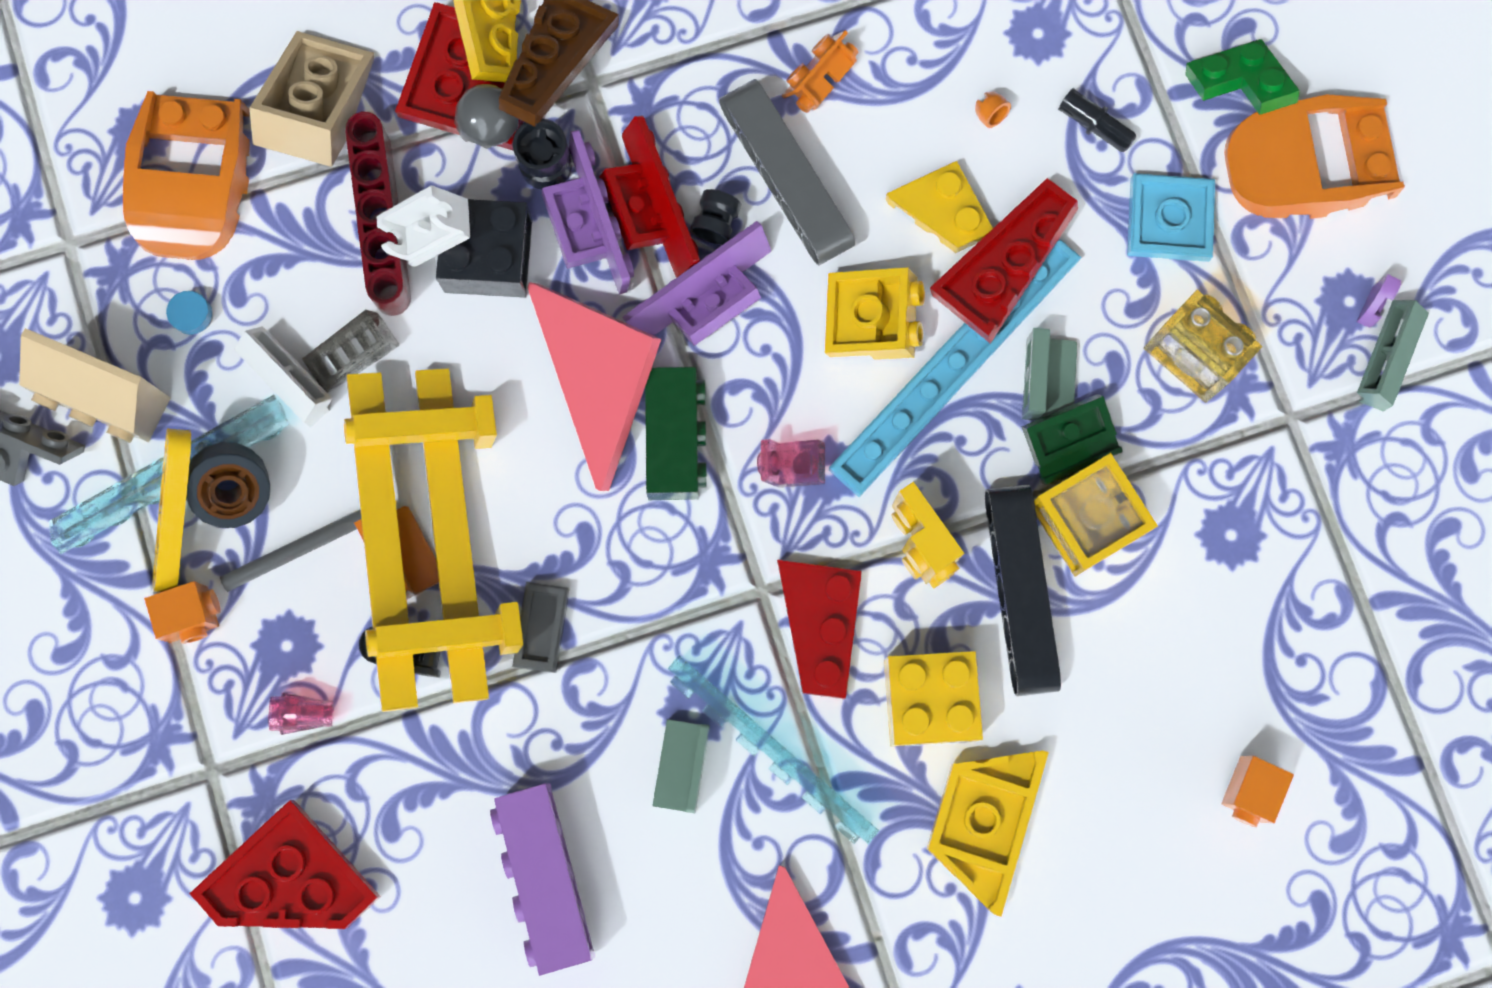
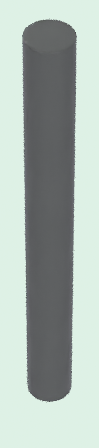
[220,509,361,592]

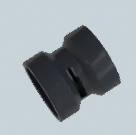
[690,189,742,245]

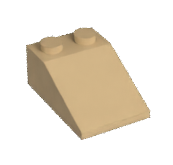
[250,31,374,167]

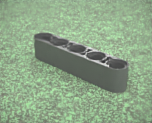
[719,79,855,266]

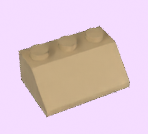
[19,328,171,443]

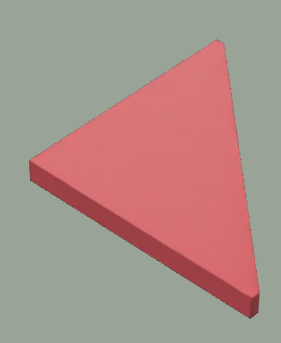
[527,282,661,491]
[744,865,849,988]

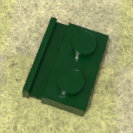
[1021,394,1123,485]

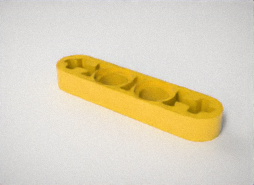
[153,428,191,592]

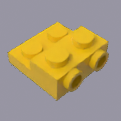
[825,267,925,360]
[891,481,965,589]

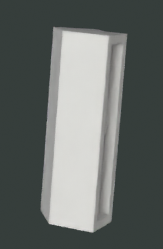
[234,326,332,428]

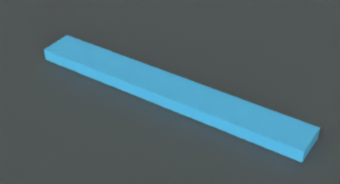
[828,238,1082,498]

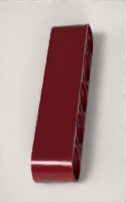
[345,111,411,316]

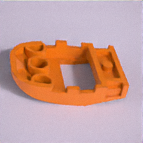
[123,91,250,260]
[1224,94,1405,219]

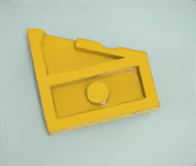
[885,161,993,253]

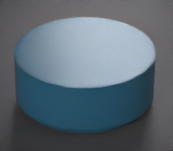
[166,291,212,335]

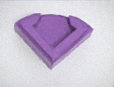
[1357,274,1402,328]

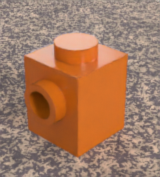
[144,581,221,644]
[1221,755,1294,828]

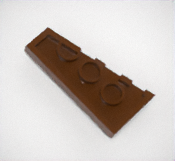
[499,0,619,126]

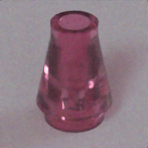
[268,692,334,735]

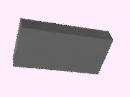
[512,582,570,673]

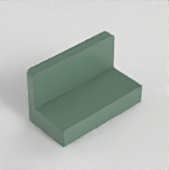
[1022,328,1077,420]
[652,719,710,814]

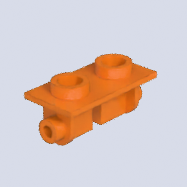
[781,30,859,113]

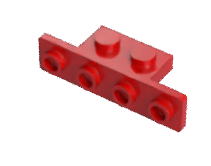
[599,115,700,278]

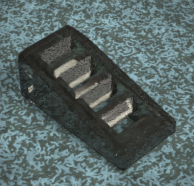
[302,309,399,393]

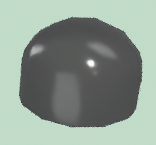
[454,84,519,149]

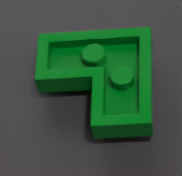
[1185,39,1300,115]

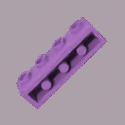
[490,783,596,976]

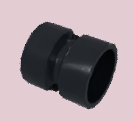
[512,118,572,190]

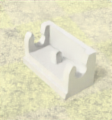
[377,185,470,267]

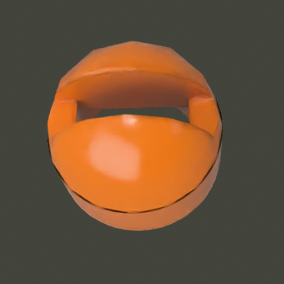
[975,91,1011,128]

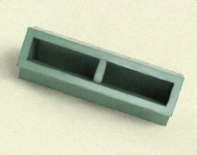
[1357,300,1429,412]

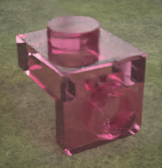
[757,439,825,488]

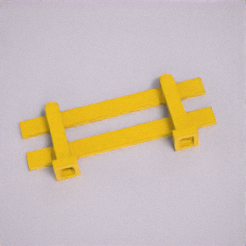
[344,368,523,712]

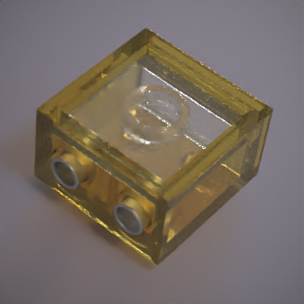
[1143,290,1263,403]

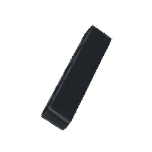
[985,484,1061,697]

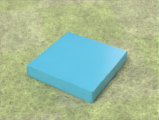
[1127,173,1215,262]

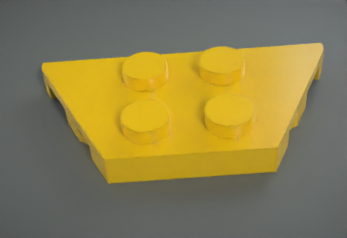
[926,750,1049,917]

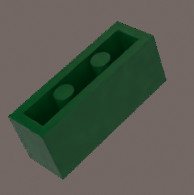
[645,367,707,501]

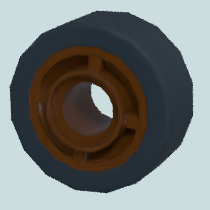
[186,442,270,528]

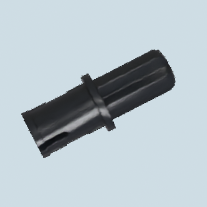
[1058,87,1136,152]

